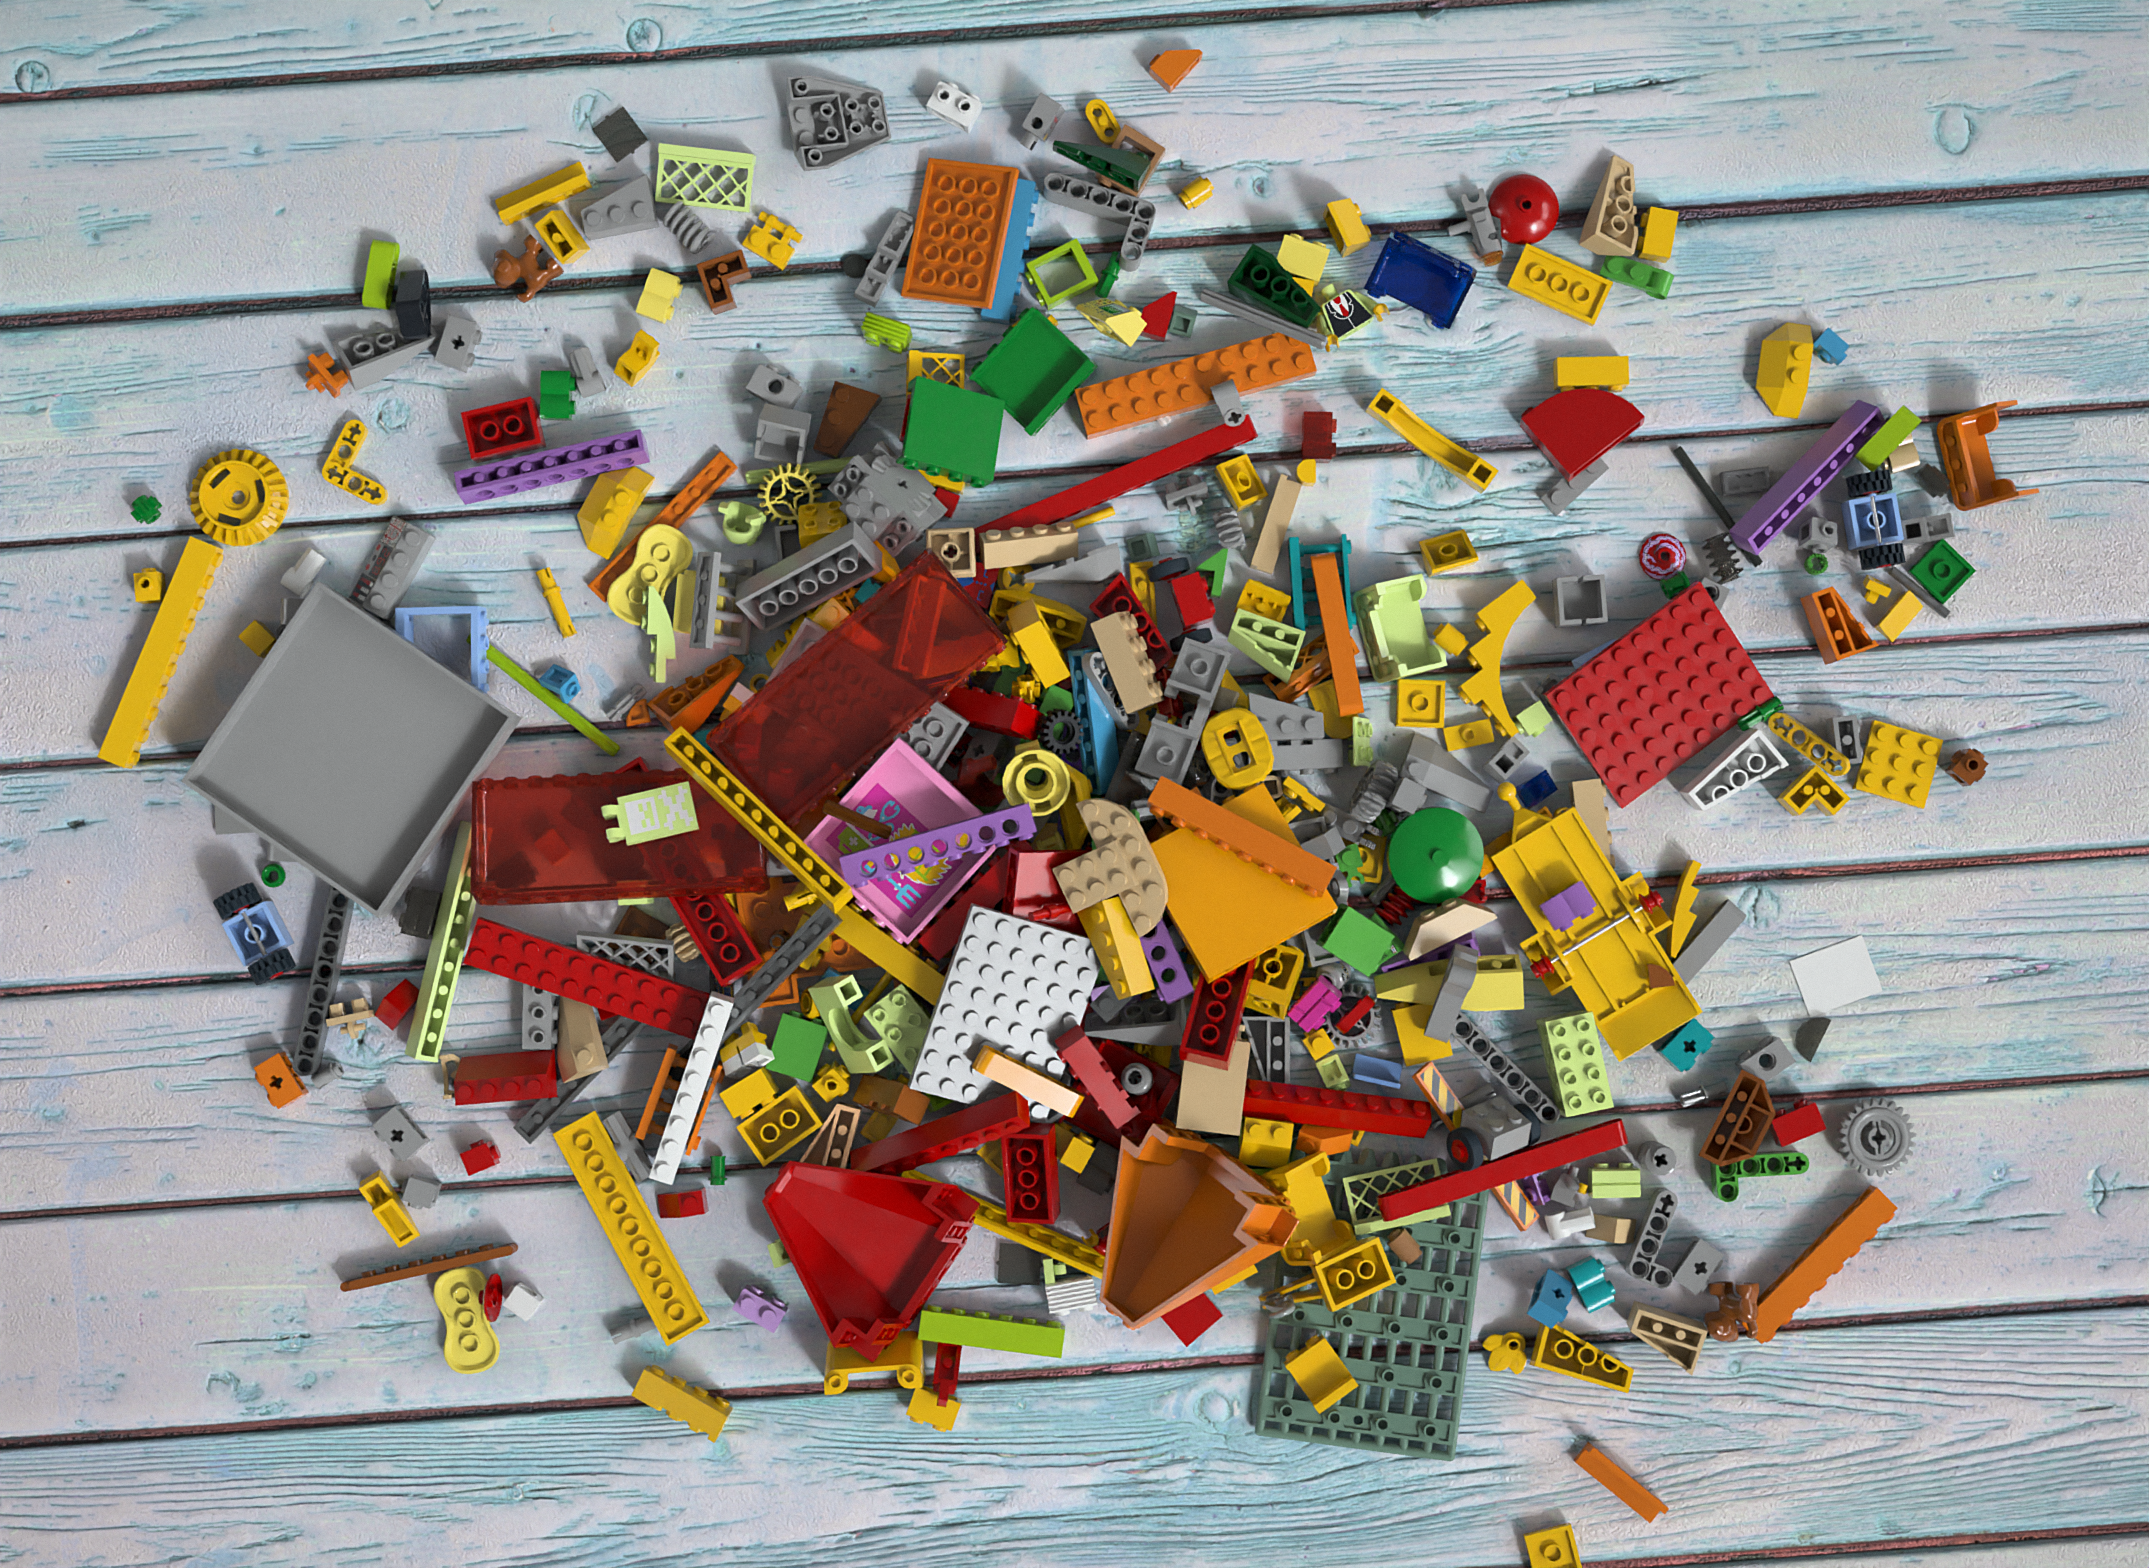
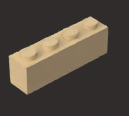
[979,521,1078,569]
[1568,778,1615,868]

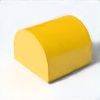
[1295,459,1316,486]

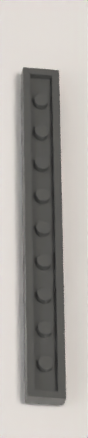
[668,904,843,1082]

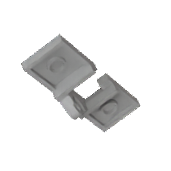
[1135,637,1231,786]
[1288,816,1349,967]

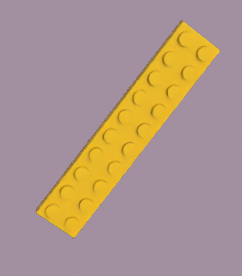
[552,1110,710,1346]

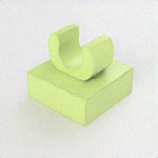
[1043,1256,1066,1284]

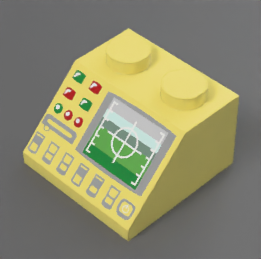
[1076,298,1147,347]

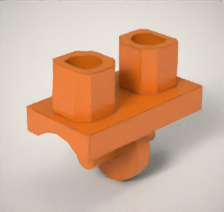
[305,352,348,399]

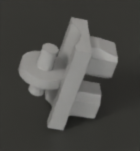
[1165,474,1209,516]

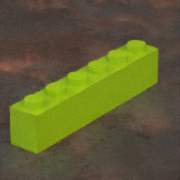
[918,1304,1065,1358]

